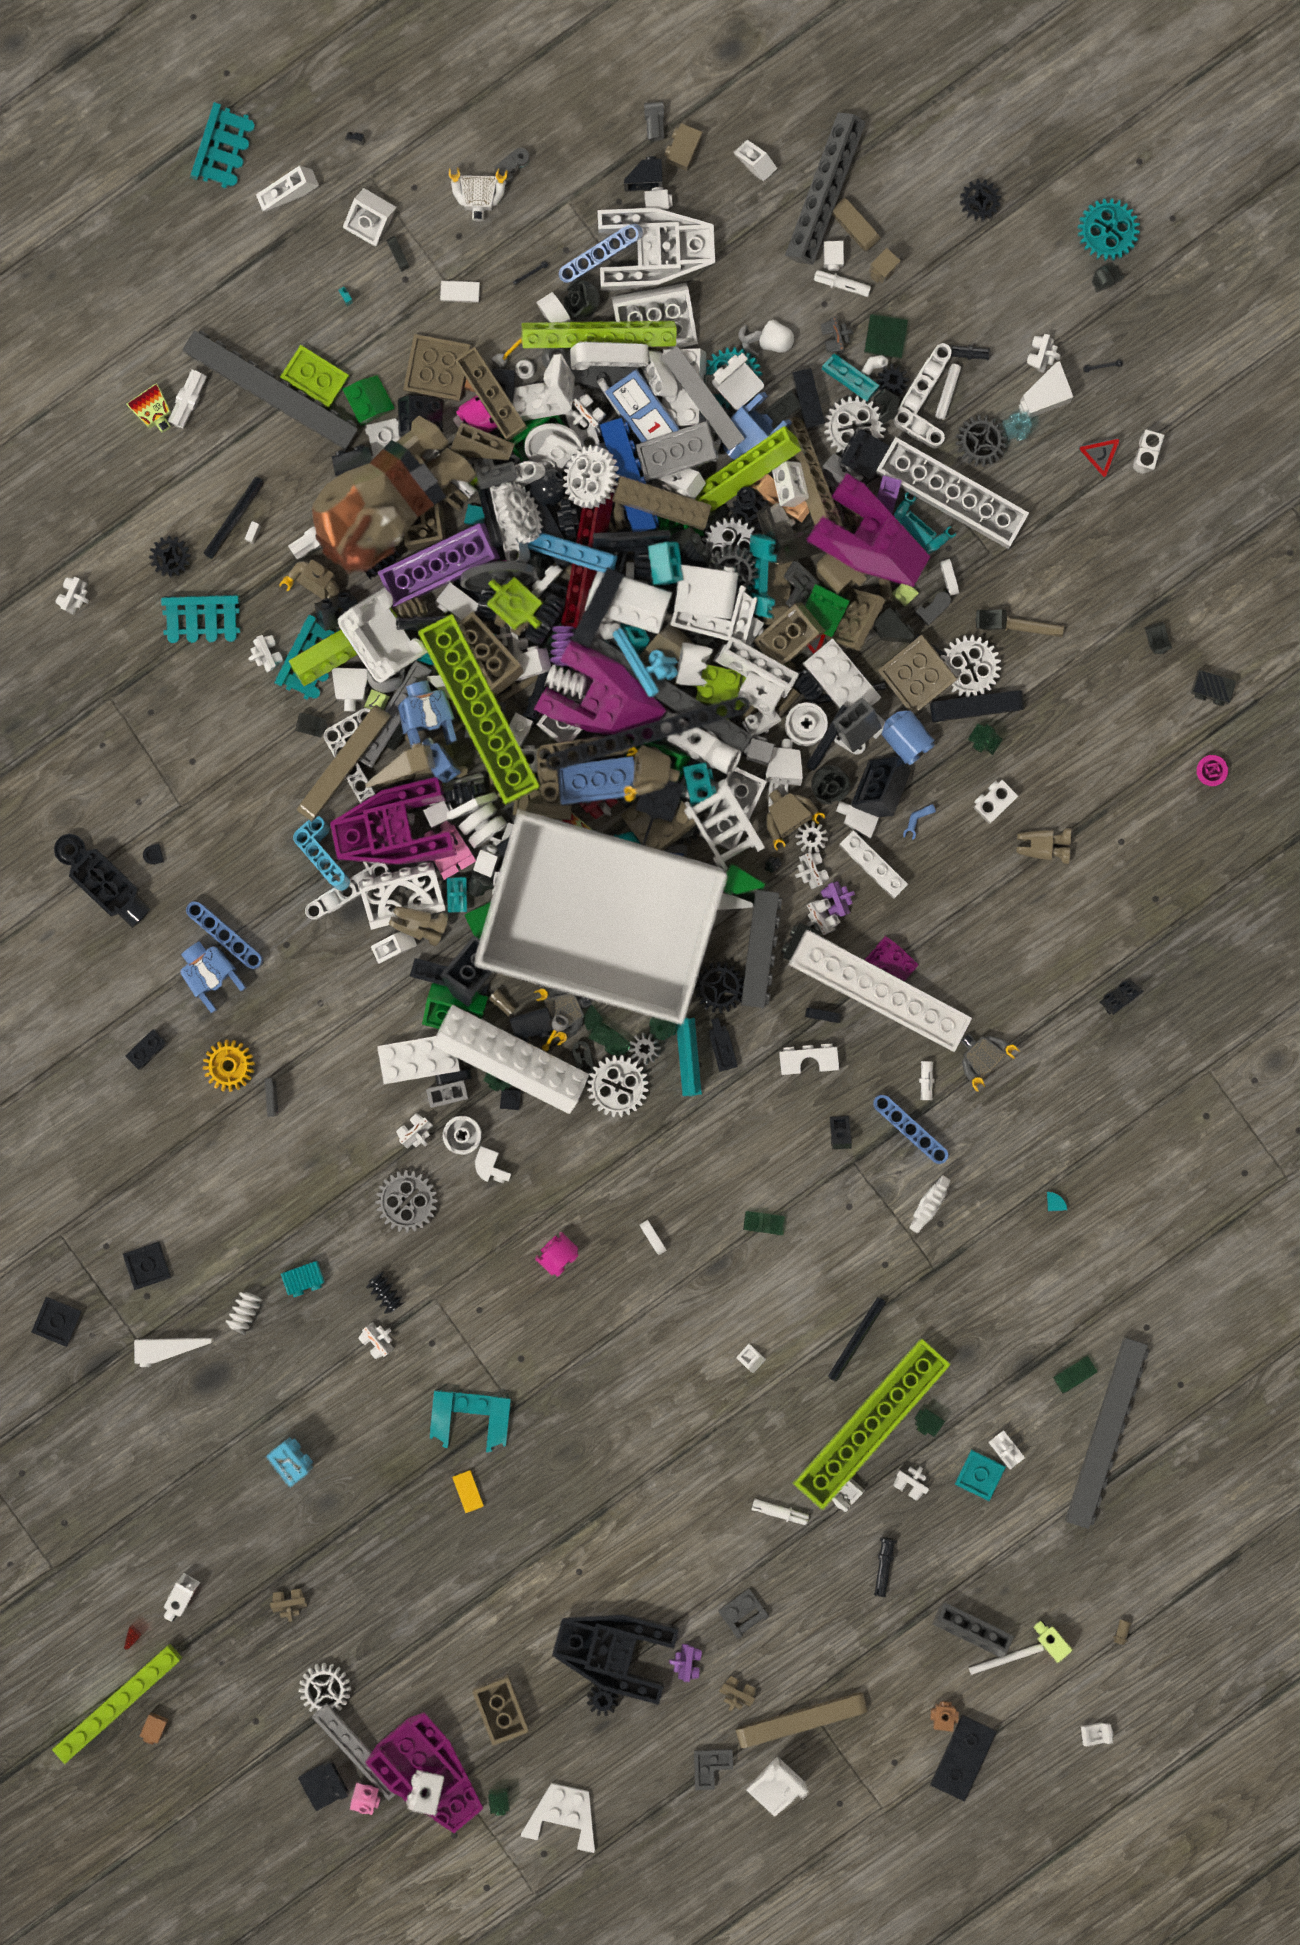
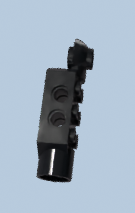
[54,834,151,928]

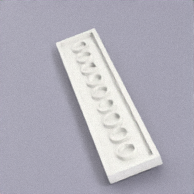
[788,930,972,1052]

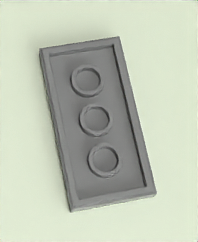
[635,421,719,482]

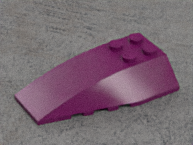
[365,1712,483,1833]

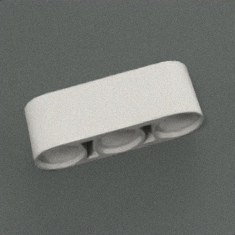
[641,350,678,397]

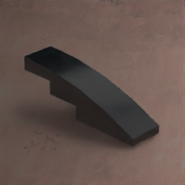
[571,567,624,648]
[410,958,491,997]

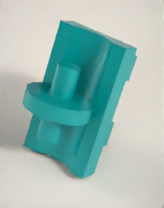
[447,877,467,913]

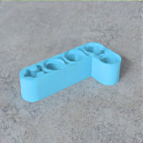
[293,816,350,891]

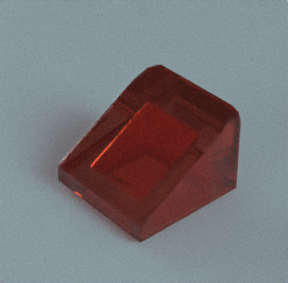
[124,1624,142,1650]

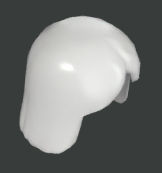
[759,320,794,353]

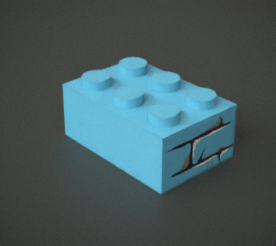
[266,1437,313,1487]

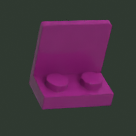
[864,936,918,982]

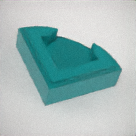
[338,286,353,306]
[1047,1192,1067,1211]

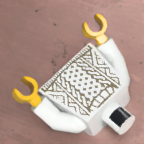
[449,167,508,221]

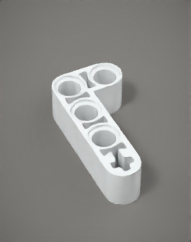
[570,342,649,370]

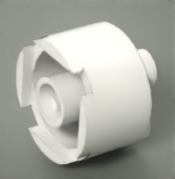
[443,1116,482,1155]

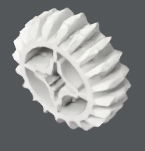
[299,1663,351,1712]

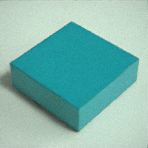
[464,504,485,526]

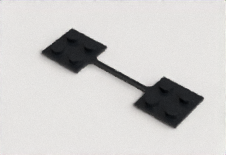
[635,781,684,845]

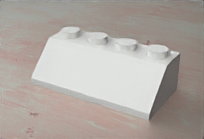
[585,571,672,633]

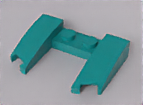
[748,534,776,618]
[430,1390,511,1453]

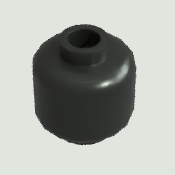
[526,552,550,578]

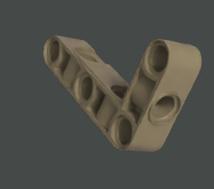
[537,736,631,803]

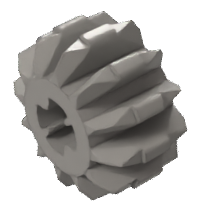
[628,1033,661,1065]

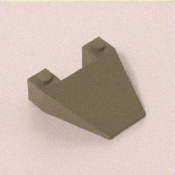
[366,742,456,788]

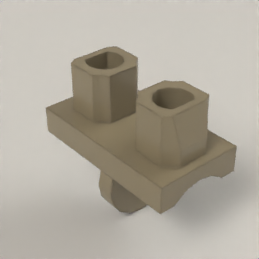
[270,1589,308,1622]
[719,1676,756,1711]

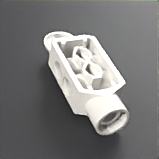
[659,702,741,775]

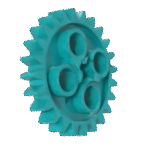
[1077,198,1140,261]
[706,347,763,410]

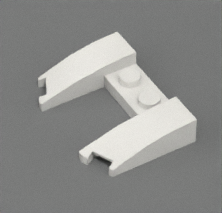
[671,585,757,644]

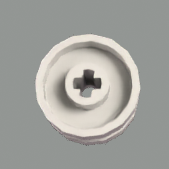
[785,702,828,747]
[458,802,507,849]

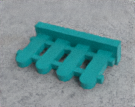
[190,102,255,189]
[161,595,240,643]
[274,615,339,700]

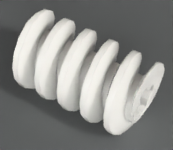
[544,665,587,699]
[225,1292,263,1335]

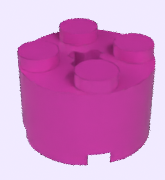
[456,395,498,433]
[535,1232,579,1277]

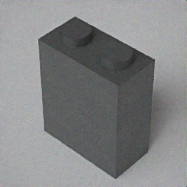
[833,697,882,752]

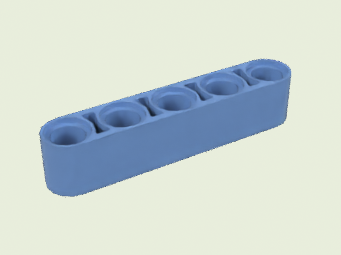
[559,224,643,283]
[186,902,263,969]
[873,1095,948,1164]

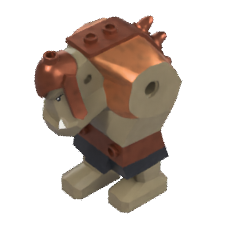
[312,416,477,574]

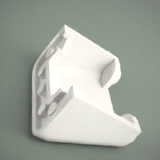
[338,587,428,683]

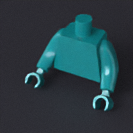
[893,492,956,554]

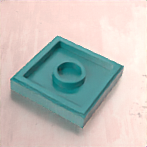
[954,1449,1006,1501]

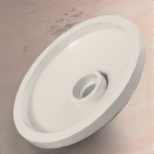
[525,424,582,469]

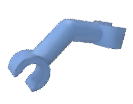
[903,804,936,840]

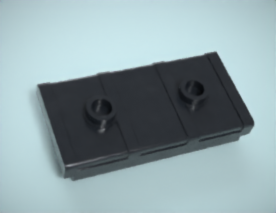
[930,1714,997,1802]

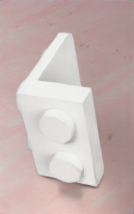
[712,353,764,410]

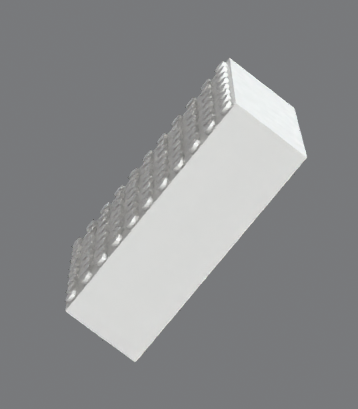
[475,809,726,1024]

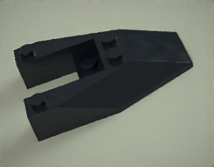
[552,1614,679,1705]

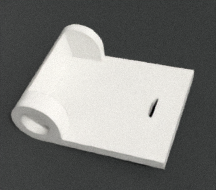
[674,565,739,619]

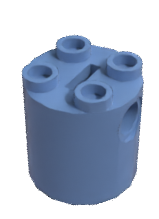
[881,711,935,765]

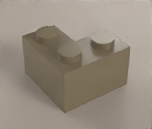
[404,503,447,551]

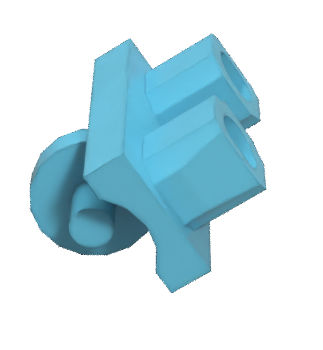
[646,650,678,680]

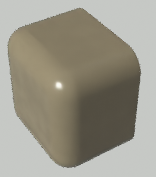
[816,553,867,597]

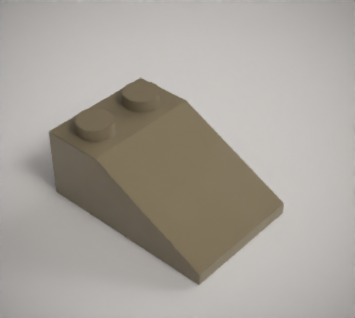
[754,602,826,665]

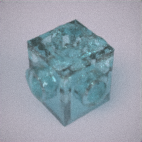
[1002,412,1033,442]

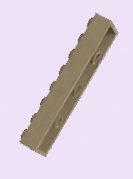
[455,347,528,441]
[612,476,711,530]
[763,530,796,626]

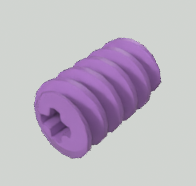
[550,626,574,667]

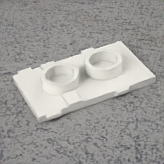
[365,418,401,460]
[530,433,578,473]

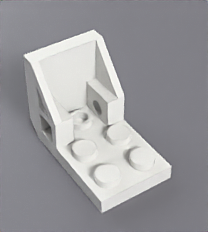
[513,354,575,421]
[746,1756,808,1816]

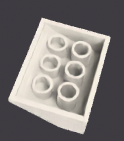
[611,283,698,349]

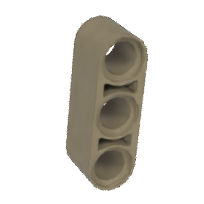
[832,198,881,252]

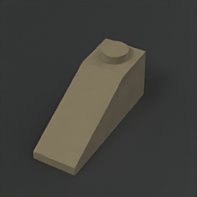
[451,422,515,460]

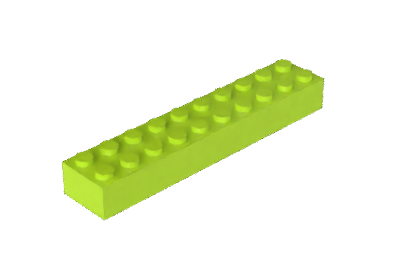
[418,615,540,805]
[792,1339,951,1510]

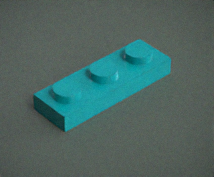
[822,354,880,402]

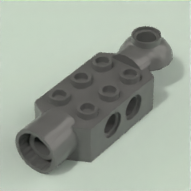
[542,348,650,393]

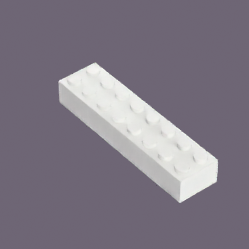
[875,437,1029,549]
[432,1005,589,1114]

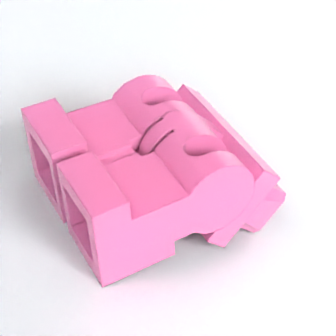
[424,821,476,880]

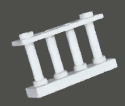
[684,779,765,871]

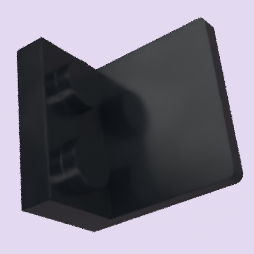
[398,395,443,437]
[838,427,890,479]
[298,1759,350,1811]

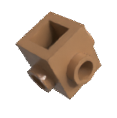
[930,1701,959,1732]

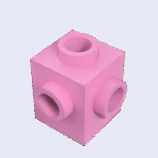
[350,1783,381,1815]

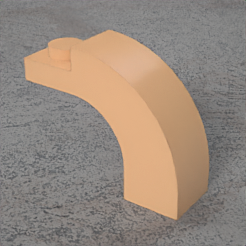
[749,474,810,523]

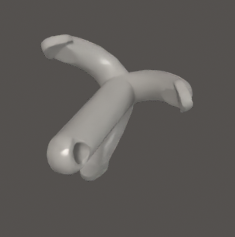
[738,325,762,356]

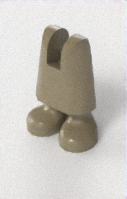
[1016,828,1071,864]
[389,906,448,946]

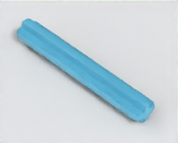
[613,628,659,697]

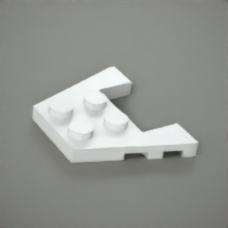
[521,1783,595,1853]

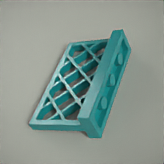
[676,1018,702,1096]

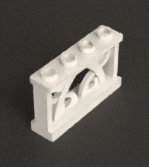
[359,862,446,930]

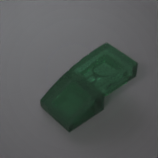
[588,1021,631,1058]
[743,1211,786,1235]
[1053,1356,1097,1394]

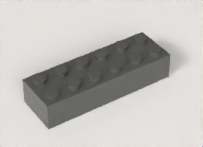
[741,890,782,1008]

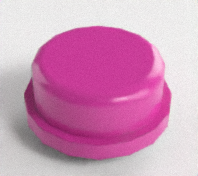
[1196,755,1228,786]

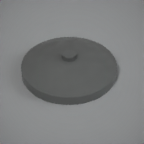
[460,561,538,592]

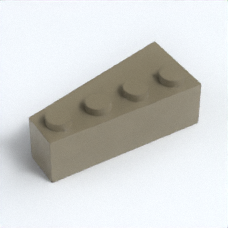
[458,611,524,697]

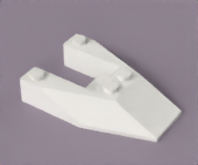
[598,208,715,291]

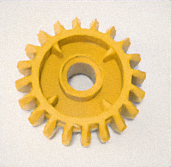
[203,1040,255,1092]

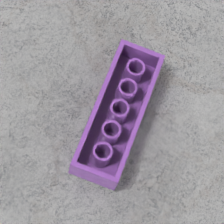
[378,523,500,607]

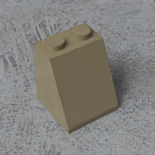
[639,624,695,686]

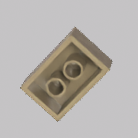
[472,1674,530,1746]

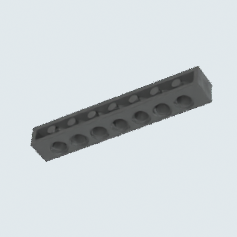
[785,112,866,265]

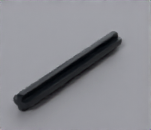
[204,476,264,559]
[828,1297,886,1382]

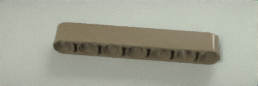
[787,417,842,527]
[296,705,391,822]
[735,1692,868,1748]

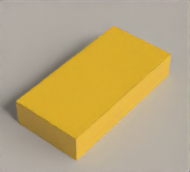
[452,1470,484,1513]

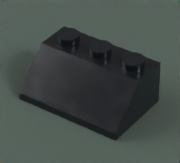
[851,756,911,818]
[441,936,498,1007]

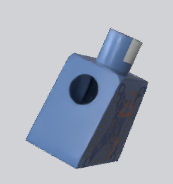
[422,738,461,784]

